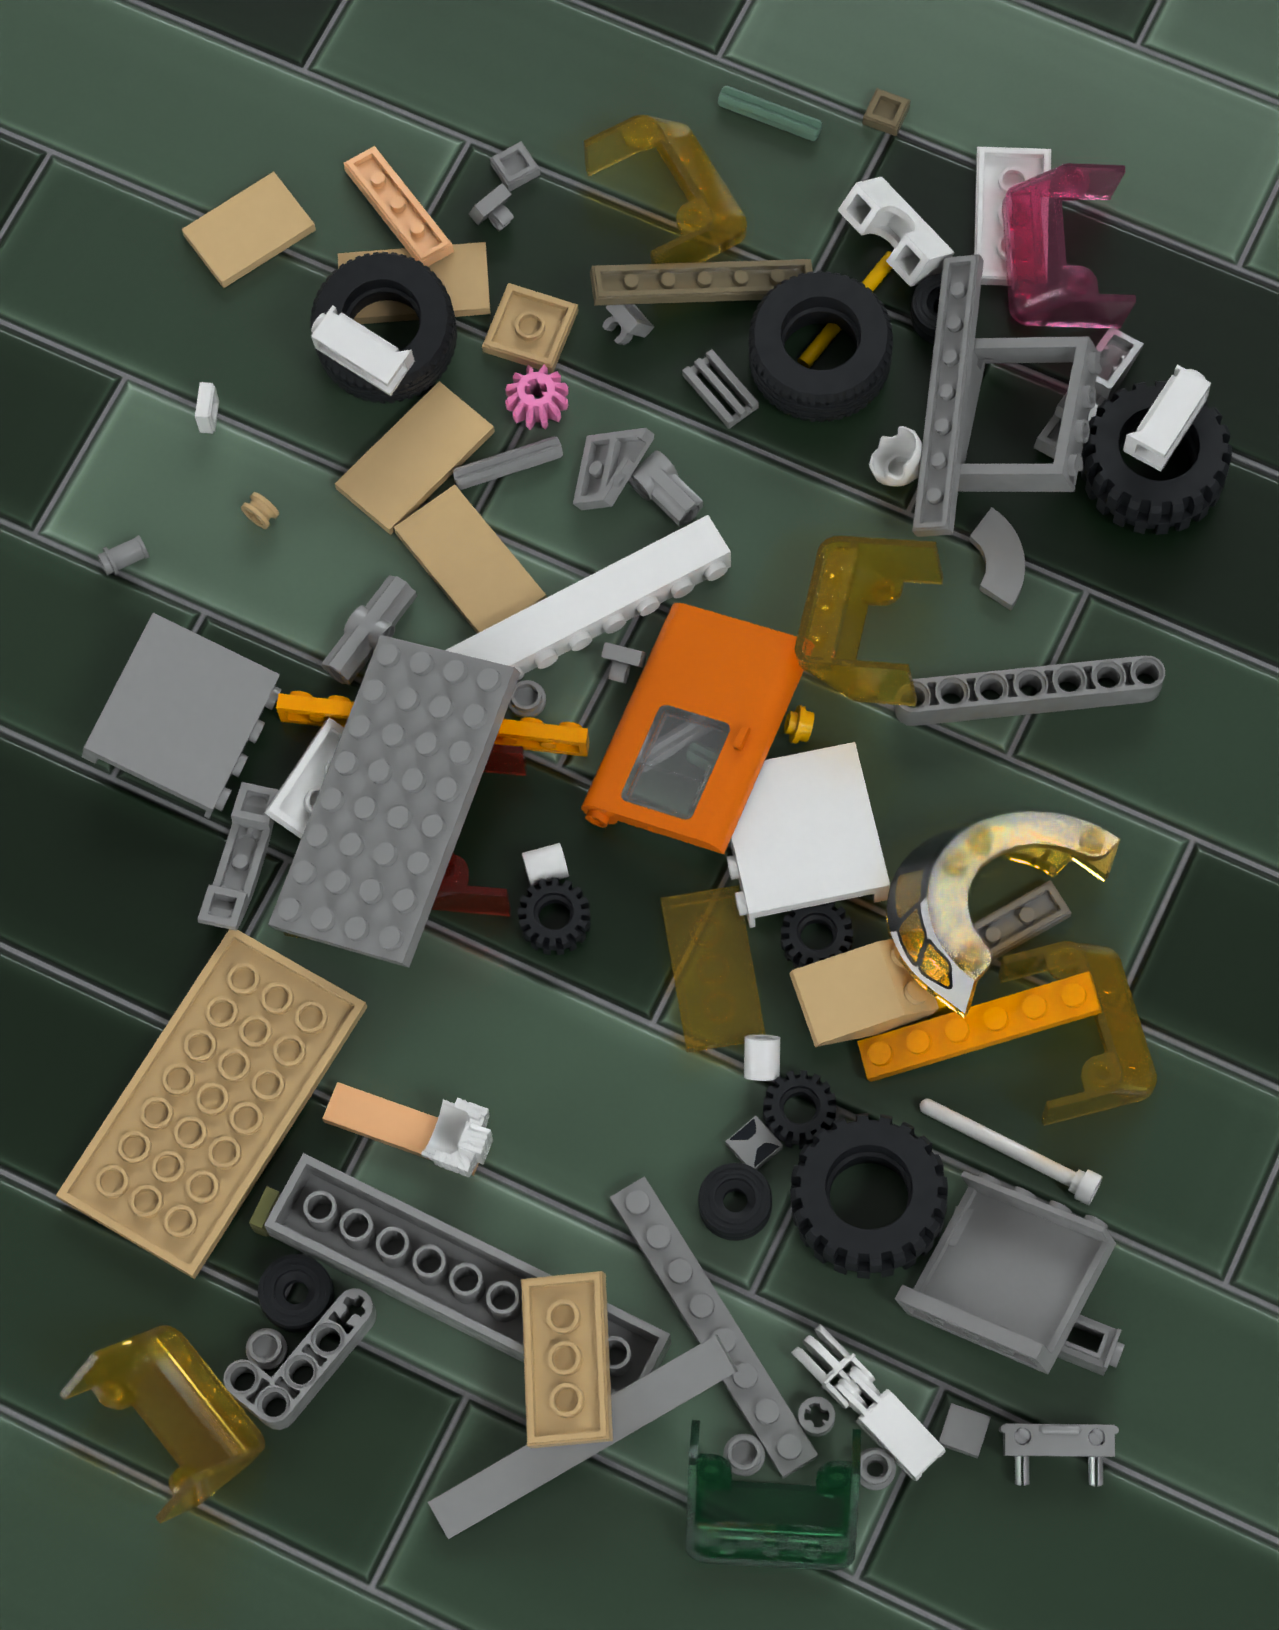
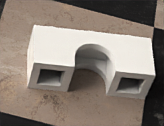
[838,177,955,287]

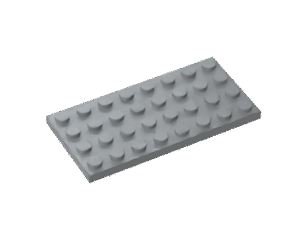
[268,635,521,968]

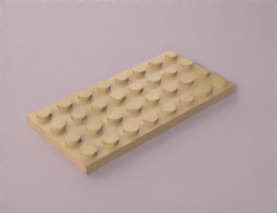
[56,929,367,1279]

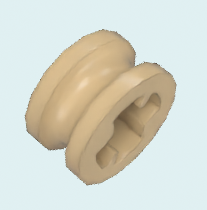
[241,492,279,529]

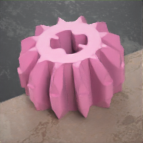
[505,364,569,430]

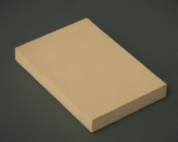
[182,171,316,289]

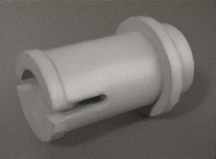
[97,535,149,576]

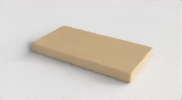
[338,242,491,324]
[335,381,495,535]
[393,484,547,633]
[521,1271,613,1448]

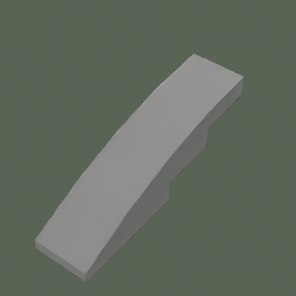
[1034,327,1144,459]

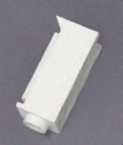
[311,305,415,396]
[1123,364,1211,472]

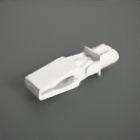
[791,1324,946,1481]

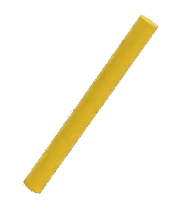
[797,251,892,368]

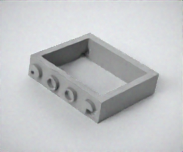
[958,336,1102,492]

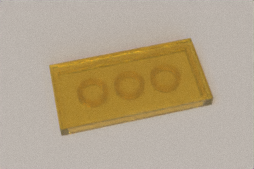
[660,885,766,1053]

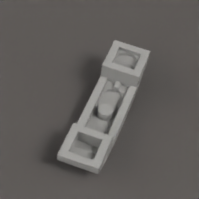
[198,782,279,931]

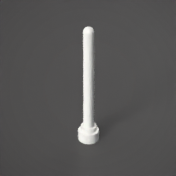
[919,1099,1103,1206]

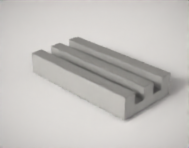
[682,349,758,429]

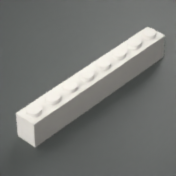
[445,515,731,682]

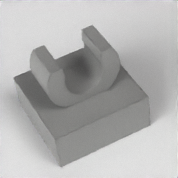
[469,183,514,231]
[602,304,654,345]
[601,642,647,684]

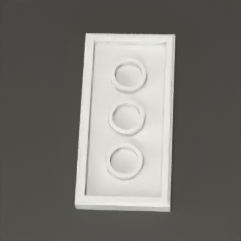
[974,147,1051,287]

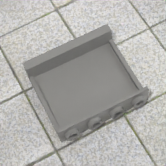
[82,613,282,819]
[895,1171,1116,1374]

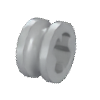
[798,1396,835,1437]

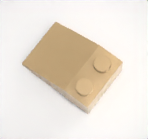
[789,935,939,1047]

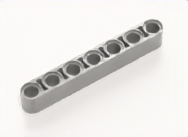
[894,655,1165,726]

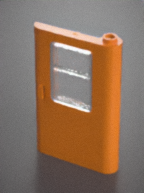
[581,603,813,854]

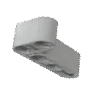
[223,1288,377,1430]

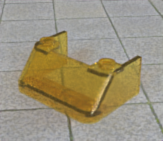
[583,115,747,264]
[795,536,944,706]
[998,941,1157,1126]
[59,1325,265,1524]

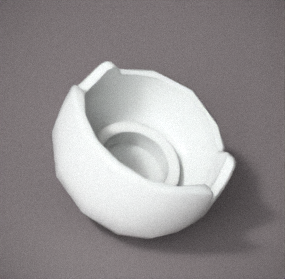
[869,426,922,487]

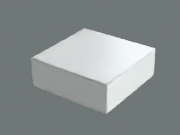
[195,382,219,434]

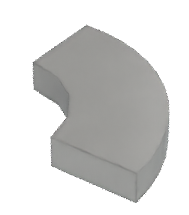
[969,507,1025,611]

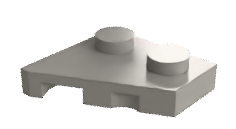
[573,428,655,510]

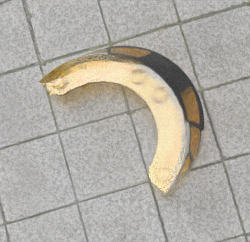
[886,811,1120,1018]

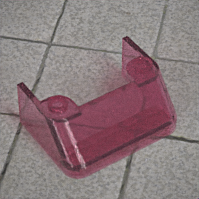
[1002,163,1136,328]

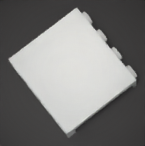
[727,742,890,928]

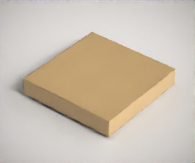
[482,283,579,373]

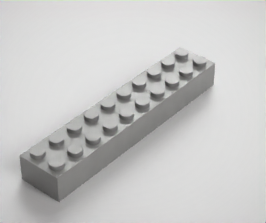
[264,1153,671,1395]

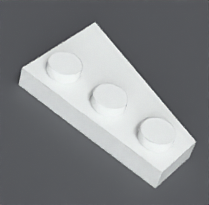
[264,717,344,839]

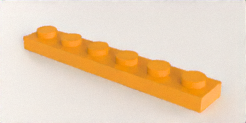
[857,971,1102,1082]

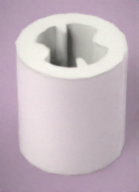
[522,843,569,886]
[744,1035,780,1081]

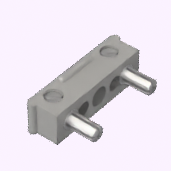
[999,1423,1119,1487]

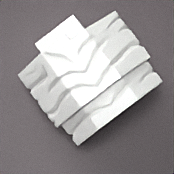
[421,1097,493,1177]

